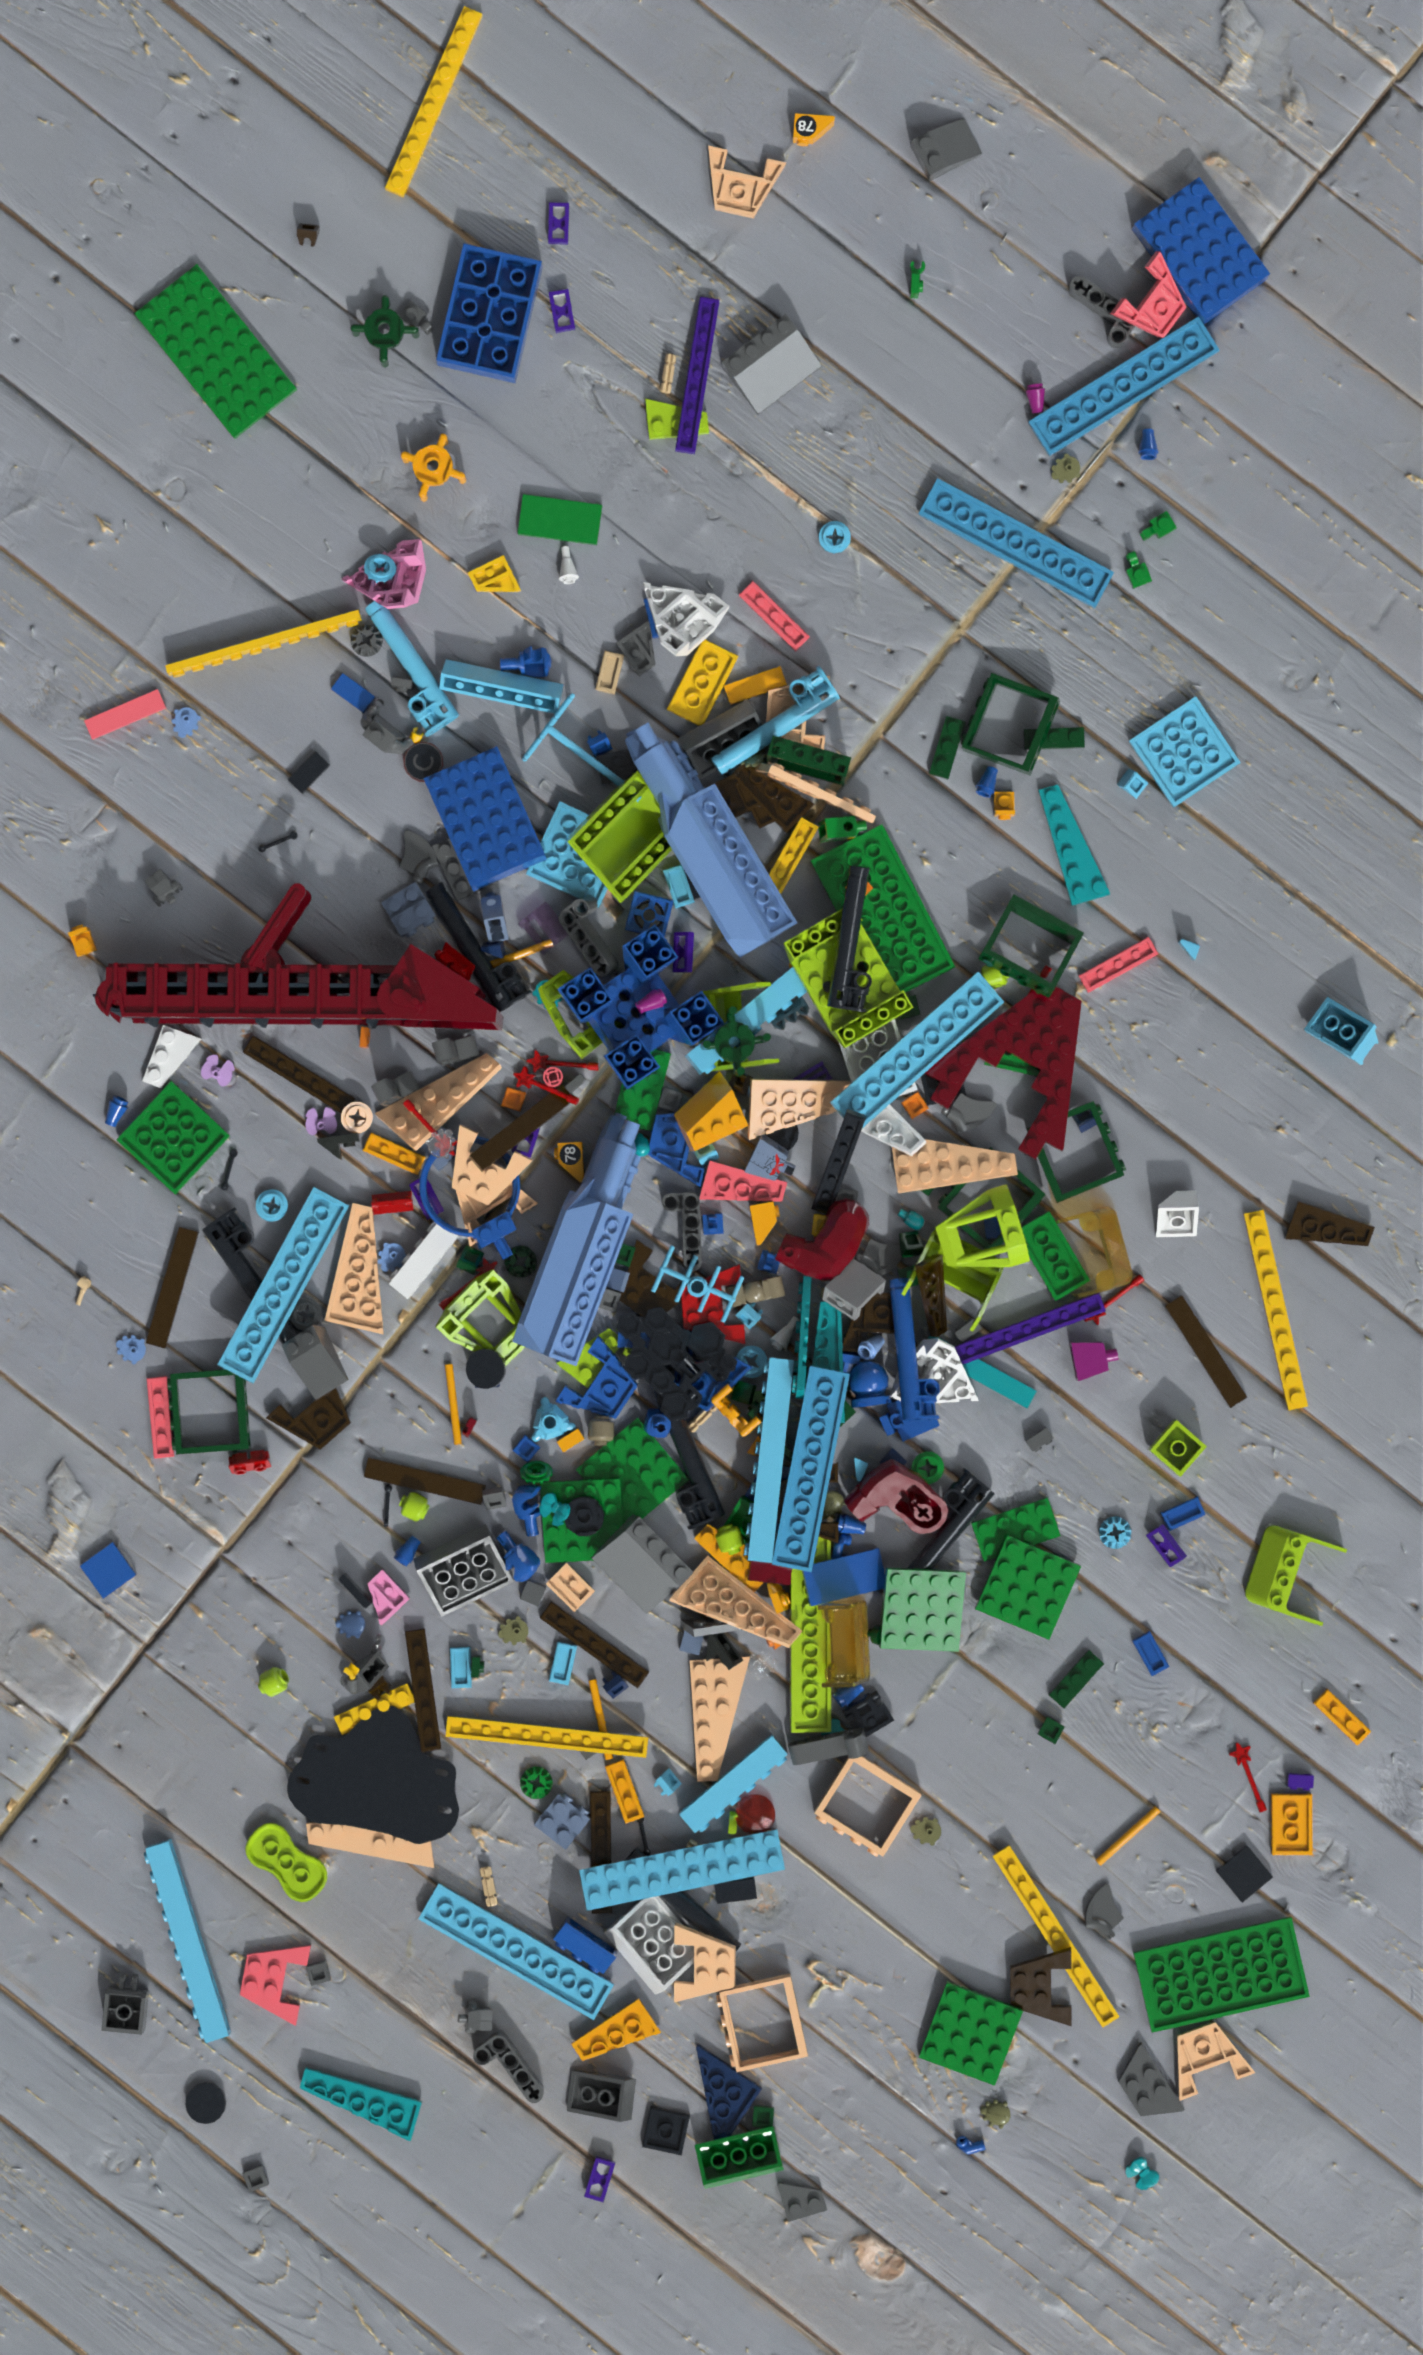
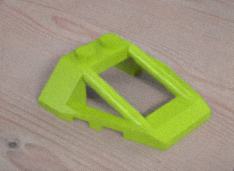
[538,970,622,1059]
[935,1184,1030,1267]
[435,1269,525,1366]

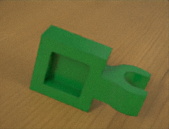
[910,261,925,299]
[1140,511,1177,541]
[1126,551,1152,589]

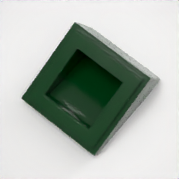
[899,1231,924,1258]
[456,1245,484,1275]

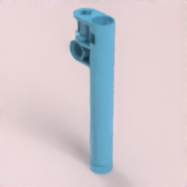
[365,601,459,737]
[711,665,840,775]

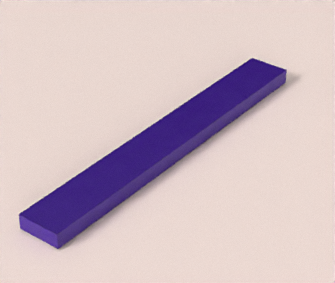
[675,297,720,455]
[954,1292,1106,1365]

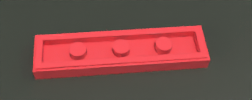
[739,581,810,652]
[84,689,166,740]
[1078,937,1158,993]
[146,1376,175,1459]

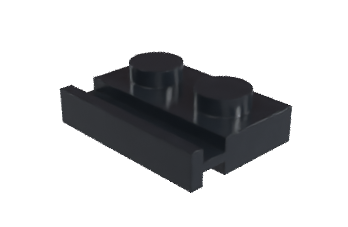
[596,749,639,784]

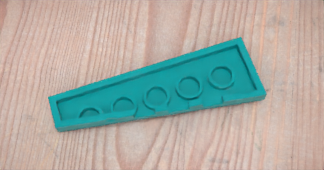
[1038,785,1110,906]
[792,1276,811,1399]
[812,1302,845,1423]
[300,2067,422,2141]

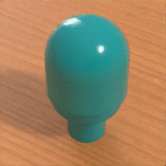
[634,1133,650,1157]
[897,1209,924,1230]

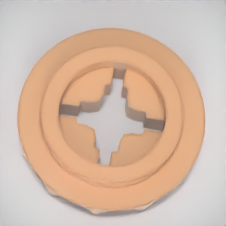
[340,1101,373,1133]

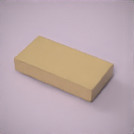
[595,651,624,695]

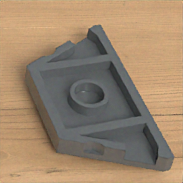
[1118,2043,1185,2116]

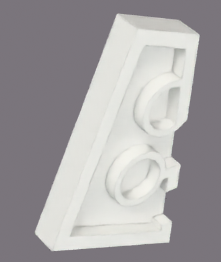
[142,1025,202,1088]
[861,1104,926,1156]

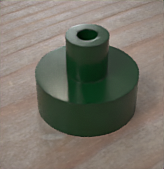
[867,1624,880,1645]

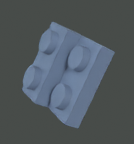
[381,882,437,938]
[534,1793,591,1850]

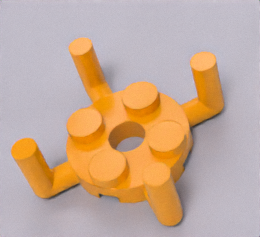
[401,433,466,502]
[711,1384,763,1437]

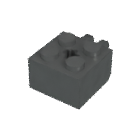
[101,1973,149,2035]

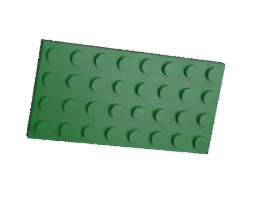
[134,264,297,439]
[811,824,955,993]
[1133,1916,1310,2033]

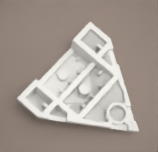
[643,582,729,656]
[890,1338,979,1403]

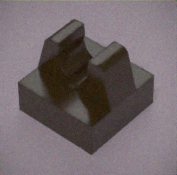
[297,223,320,247]
[728,1072,753,1096]
[368,1675,392,1702]

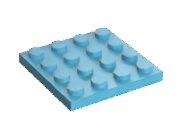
[1129,696,1241,808]
[526,801,608,908]

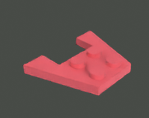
[1110,251,1186,338]
[240,1945,311,2026]

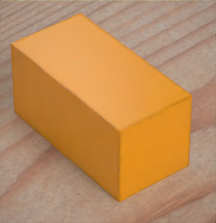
[557,1428,585,1452]

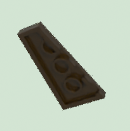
[731,764,815,834]
[1284,1201,1375,1246]
[915,1254,947,1337]

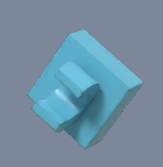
[736,1302,763,1330]
[654,1768,682,1796]

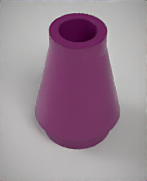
[1025,383,1045,414]
[635,988,667,1014]

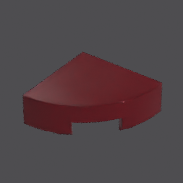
[462,1417,478,1438]

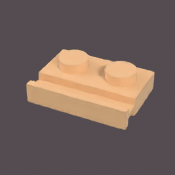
[546,1562,595,1612]

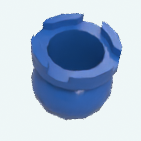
[849,1360,892,1408]

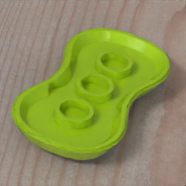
[245,1823,327,1902]

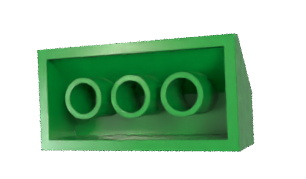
[694,2126,784,2189]

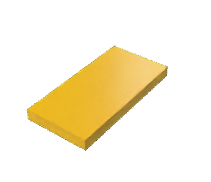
[666,639,739,726]

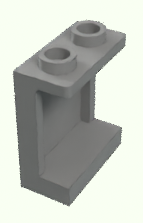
[822,1259,886,1321]

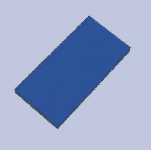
[802,1548,885,1606]

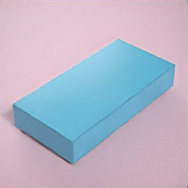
[663,864,695,909]
[549,1641,578,1685]
[450,1646,472,1688]

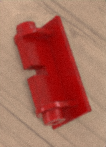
[434,942,475,981]
[371,1191,414,1215]
[228,1449,272,1475]

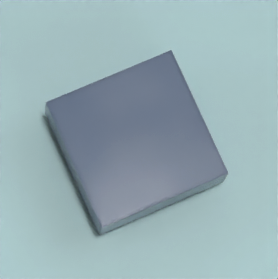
[606,1268,630,1292]
[679,1630,704,1655]

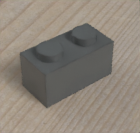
[954,1318,982,1343]
[1025,1427,1054,1452]

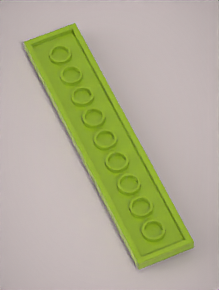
[790,1537,831,1733]

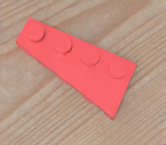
[699,1161,787,1202]

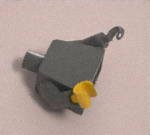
[360,697,424,754]
[340,1634,389,1694]

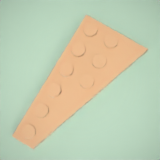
[752,762,876,823]
[375,1053,502,1151]
[748,1079,852,1140]
[892,1139,1018,1193]
[324,1203,384,1335]
[669,1556,802,1648]
[690,1656,750,1782]
[306,1822,435,1868]

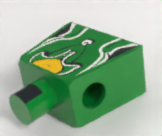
[817,816,867,844]

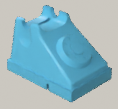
[1304,997,1379,1065]

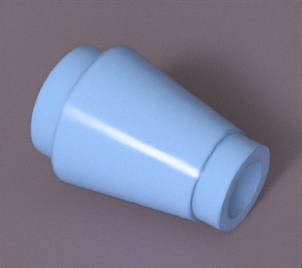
[858,1335,885,1360]

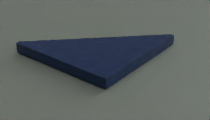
[696,2044,762,2140]

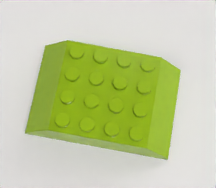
[567,771,672,903]

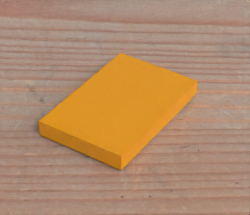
[1271,1793,1313,1855]

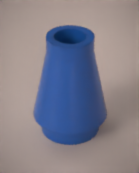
[1138,429,1159,460]
[975,766,998,798]
[105,1096,128,1127]
[836,1514,866,1535]
[393,1536,421,1567]
[833,1680,864,1708]

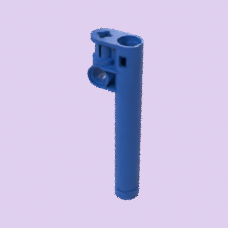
[889,1278,940,1421]

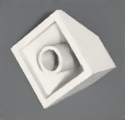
[1156,1190,1199,1237]

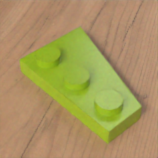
[645,399,709,440]
[556,1328,619,1388]

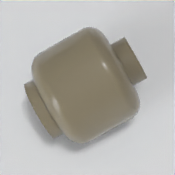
[588,1416,614,1446]

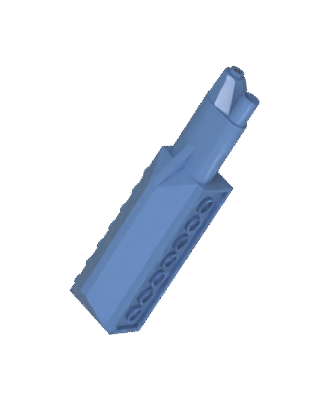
[625,723,797,958]
[513,1113,641,1366]

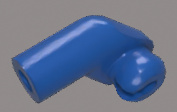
[831,1533,852,1559]
[956,2136,986,2154]

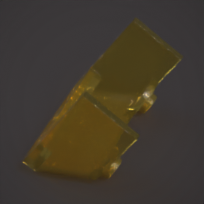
[1055,1207,1133,1298]
[818,1600,870,1687]

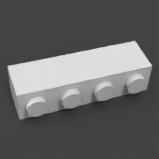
[389,1222,459,1299]

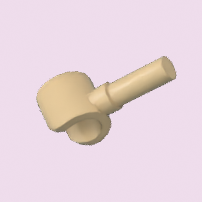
[75,1276,91,1306]

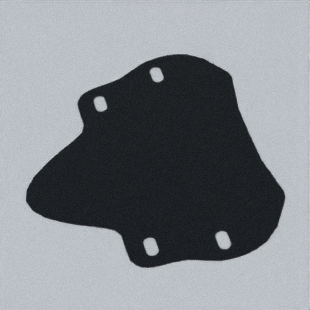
[287,1706,459,1844]

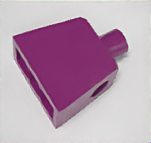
[1069,1342,1119,1381]

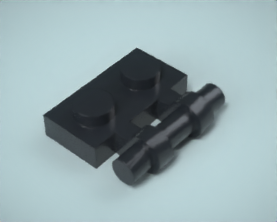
[842,1690,894,1737]

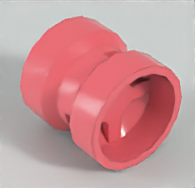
[543,1067,564,1088]

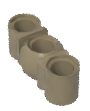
[725,1276,785,1307]

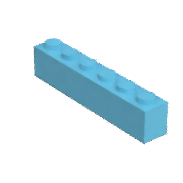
[439,659,564,714]
[679,1734,788,1833]

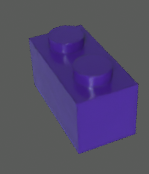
[1286,1773,1314,1790]

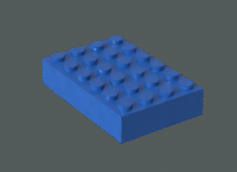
[1132,177,1270,325]
[436,243,543,384]
[423,746,547,892]

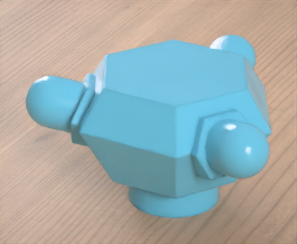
[531,1397,576,1442]

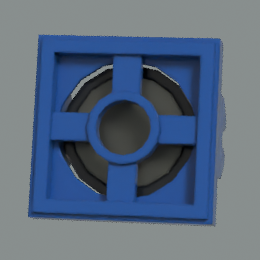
[625,891,674,937]

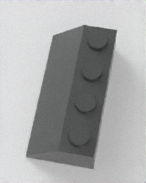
[678,699,762,779]

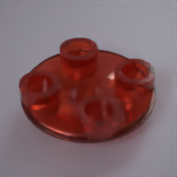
[735,1794,775,1834]

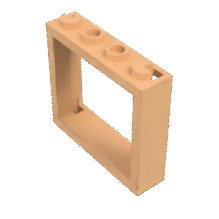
[814,1756,922,1857]
[716,1973,808,2072]

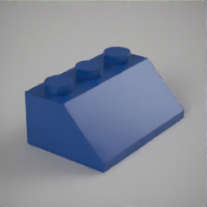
[553,1916,618,1974]

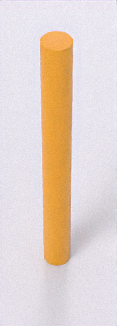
[490,939,553,968]
[445,1364,462,1445]
[588,1679,613,1760]
[1096,1806,1160,1866]

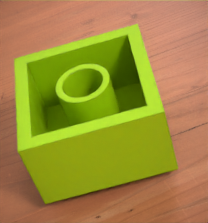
[1147,1419,1207,1477]

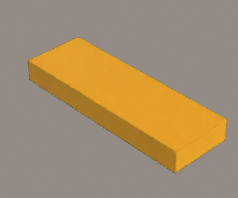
[724,666,787,706]
[362,1132,426,1175]
[1313,1689,1371,1746]
[605,1759,645,1824]

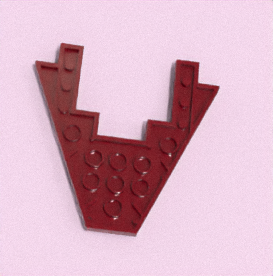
[925,987,1082,1160]

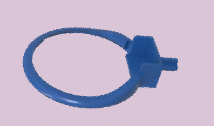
[419,1136,520,1260]

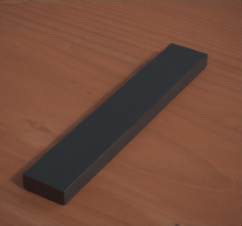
[811,1109,867,1214]

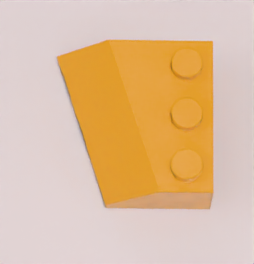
[674,1071,749,1151]

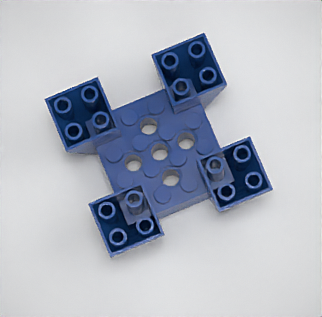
[557,924,725,1090]

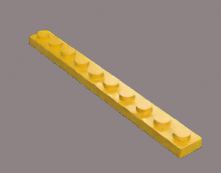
[385,6,483,198]
[165,610,362,678]
[1243,1209,1308,1411]
[445,1716,649,1758]
[992,1845,1119,2028]

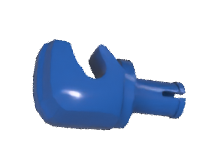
[500,646,552,677]
[643,1408,671,1438]
[512,1485,541,1537]
[496,1531,540,1582]

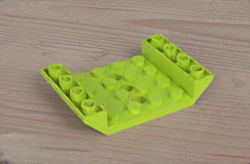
[783,908,914,1048]

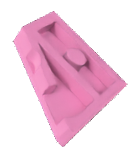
[367,1569,410,1626]

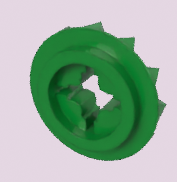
[912,1451,944,1484]
[520,1461,552,1485]
[520,1767,553,1799]

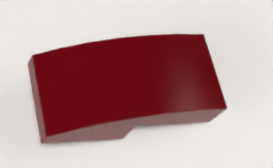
[747,1561,792,1585]

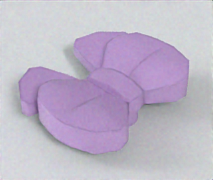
[201,1055,235,1087]
[305,1107,337,1136]

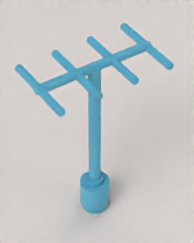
[522,693,642,802]
[651,1245,744,1323]

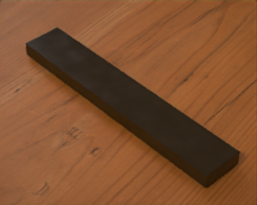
[243,1036,356,1113]
[469,1084,571,1172]
[146,1227,199,1349]
[1165,1295,1247,1408]
[364,1457,486,1505]
[540,1601,649,1689]
[405,1628,441,1752]
[590,1791,612,1914]

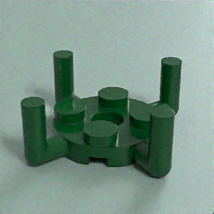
[350,295,420,368]
[700,1006,771,1077]

